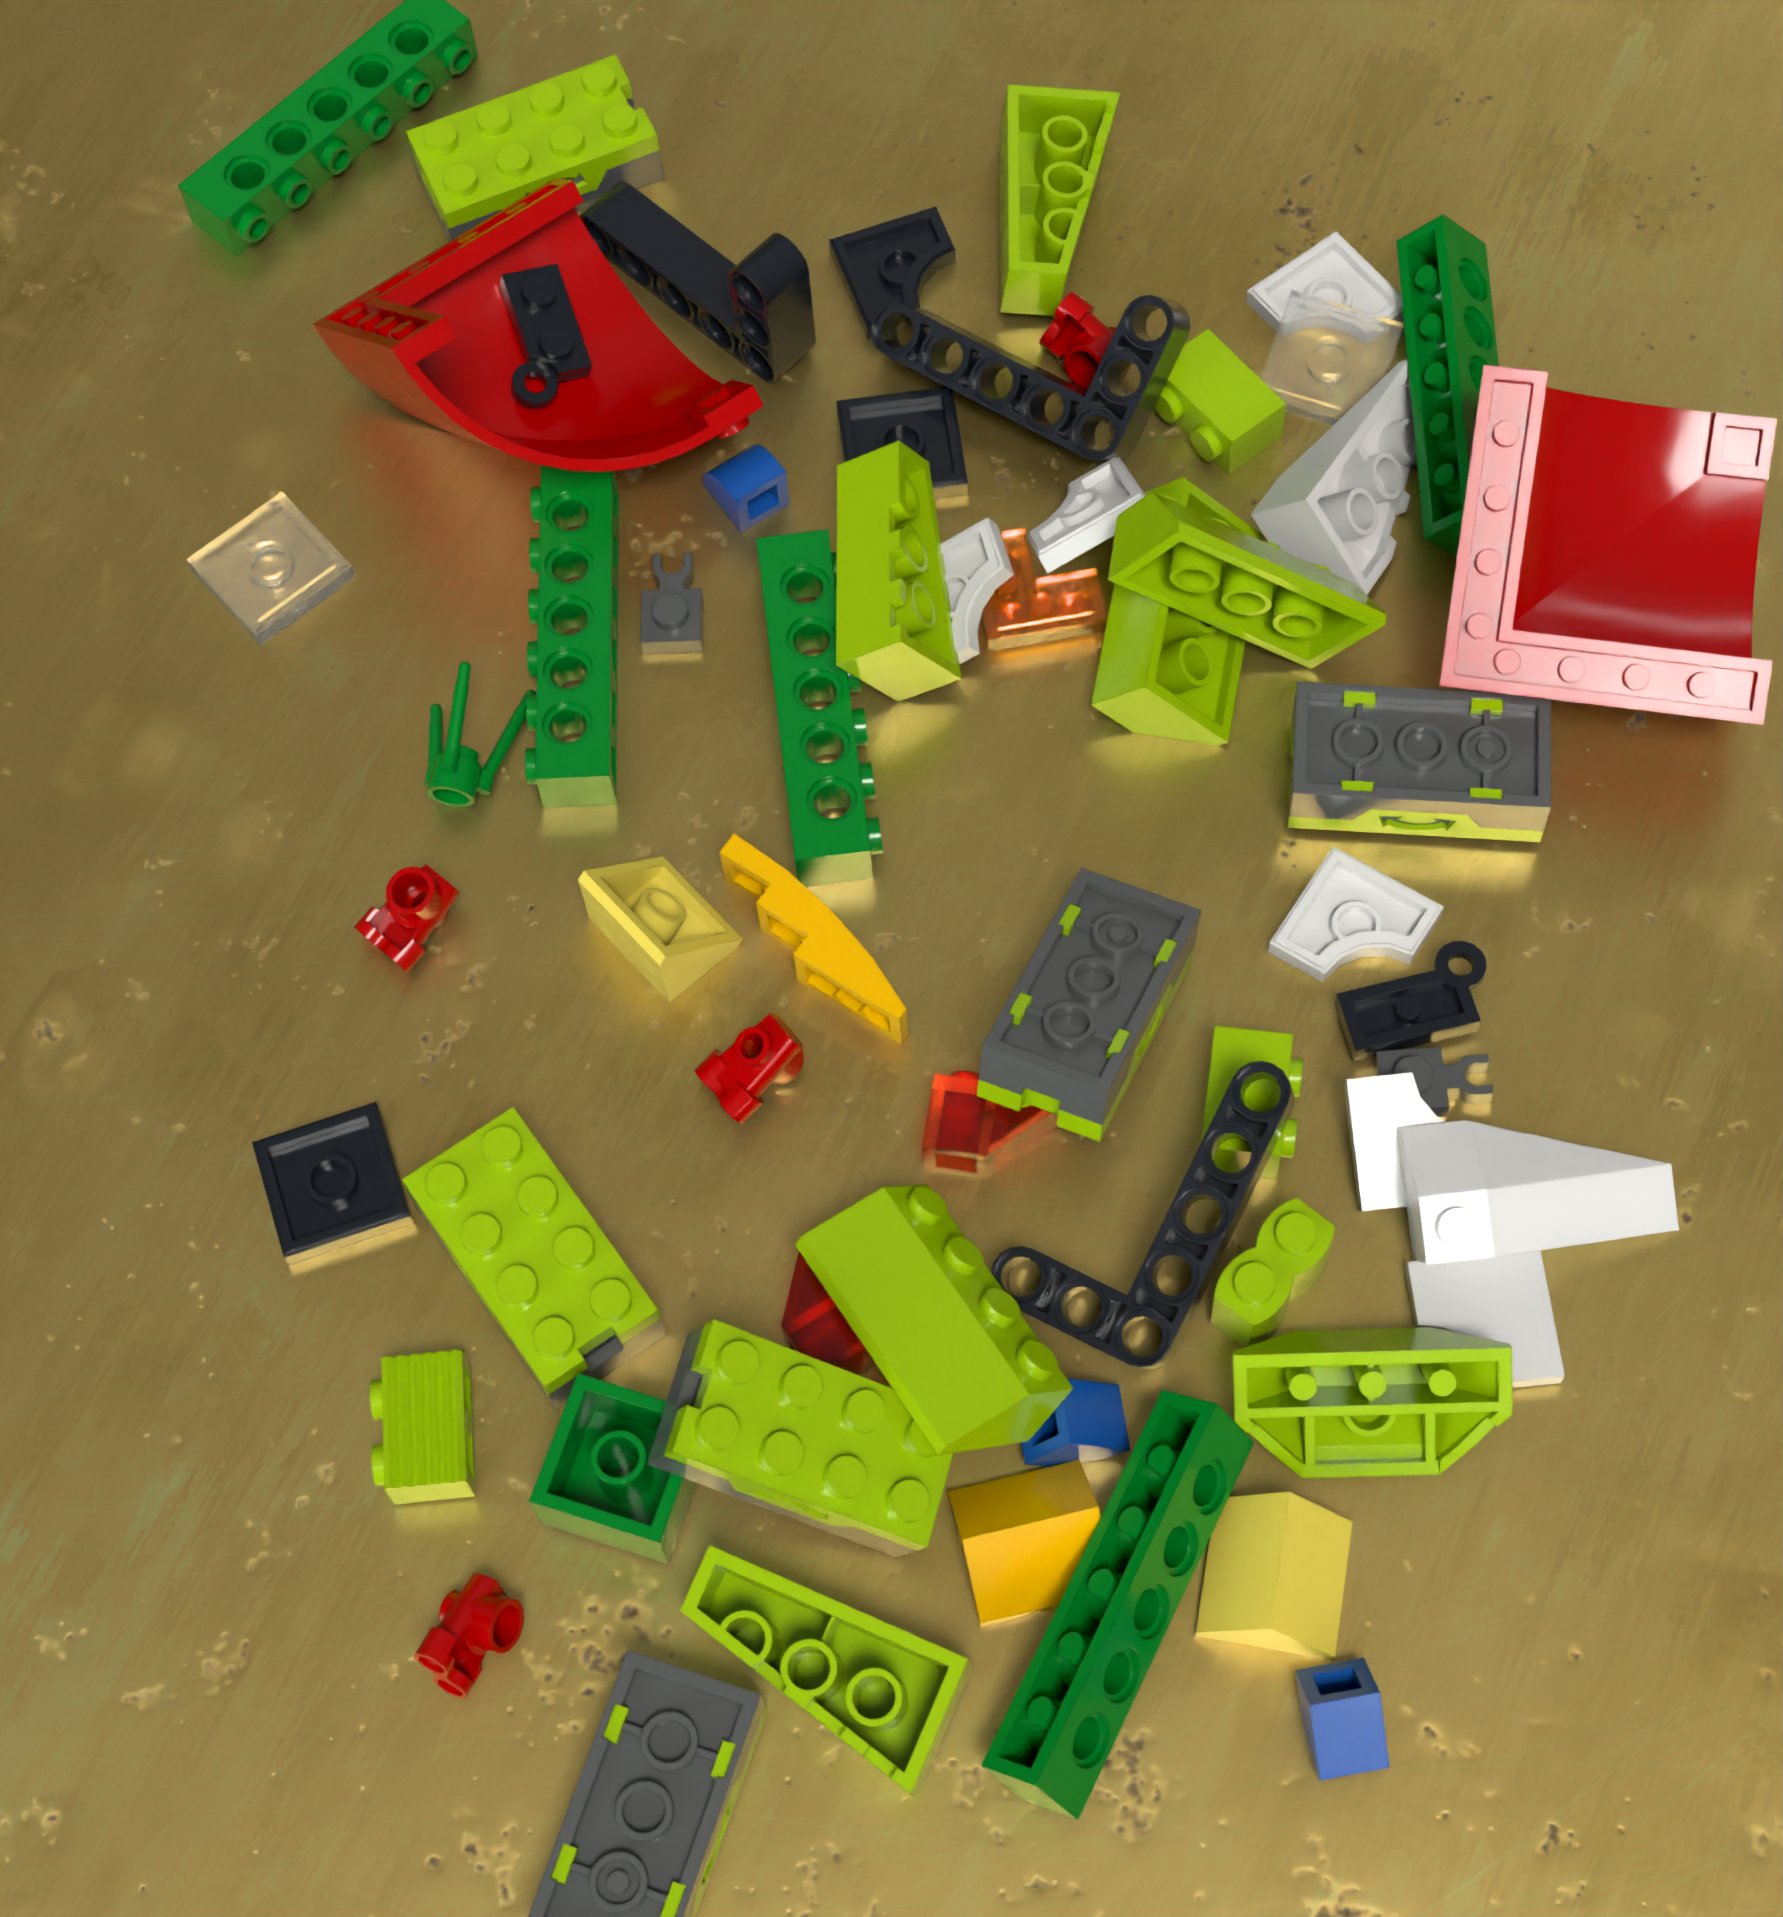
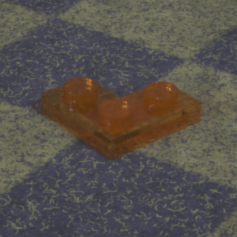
[981,527,1108,652]

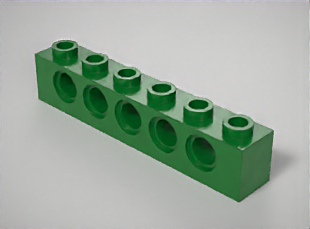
[178,0,478,257]
[1396,214,1499,558]
[525,465,619,808]
[756,529,883,887]
[981,1390,1254,1820]

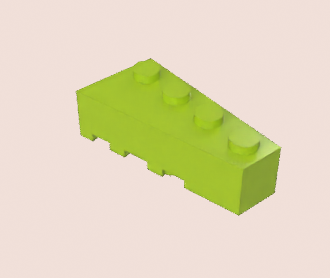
[999,84,1120,316]
[836,441,962,702]
[680,1545,973,1799]

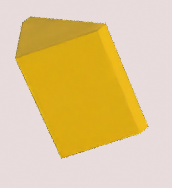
[947,1460,1101,1627]

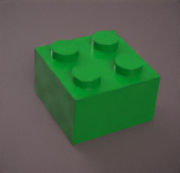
[529,1373,697,1564]

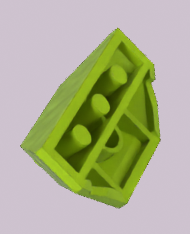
[1232,1327,1513,1478]

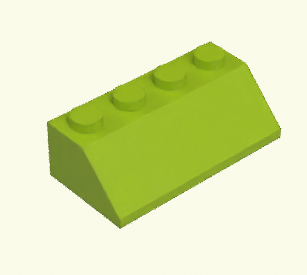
[1091,477,1264,746]
[1108,491,1387,669]
[795,1184,1074,1456]

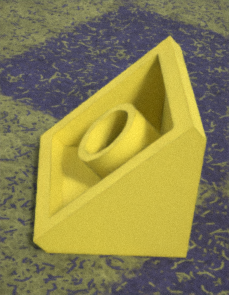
[578,856,743,1003]
[1195,1491,1353,1660]

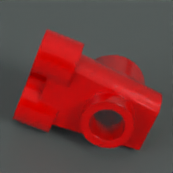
[1039,291,1131,389]
[354,864,460,973]
[695,1012,804,1124]
[414,1573,524,1699]

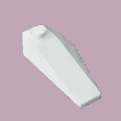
[1251,360,1417,595]
[1398,1120,1679,1265]

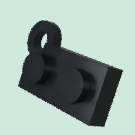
[500,264,592,409]
[1334,941,1487,1061]

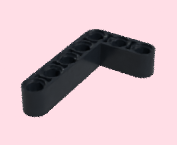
[579,181,816,383]
[870,295,1190,461]
[991,1061,1295,1370]

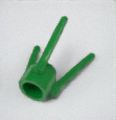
[424,661,536,807]

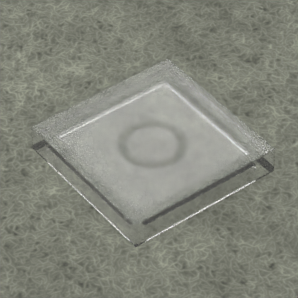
[1261,290,1404,426]
[187,492,356,646]

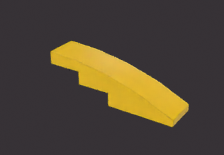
[719,833,909,1045]

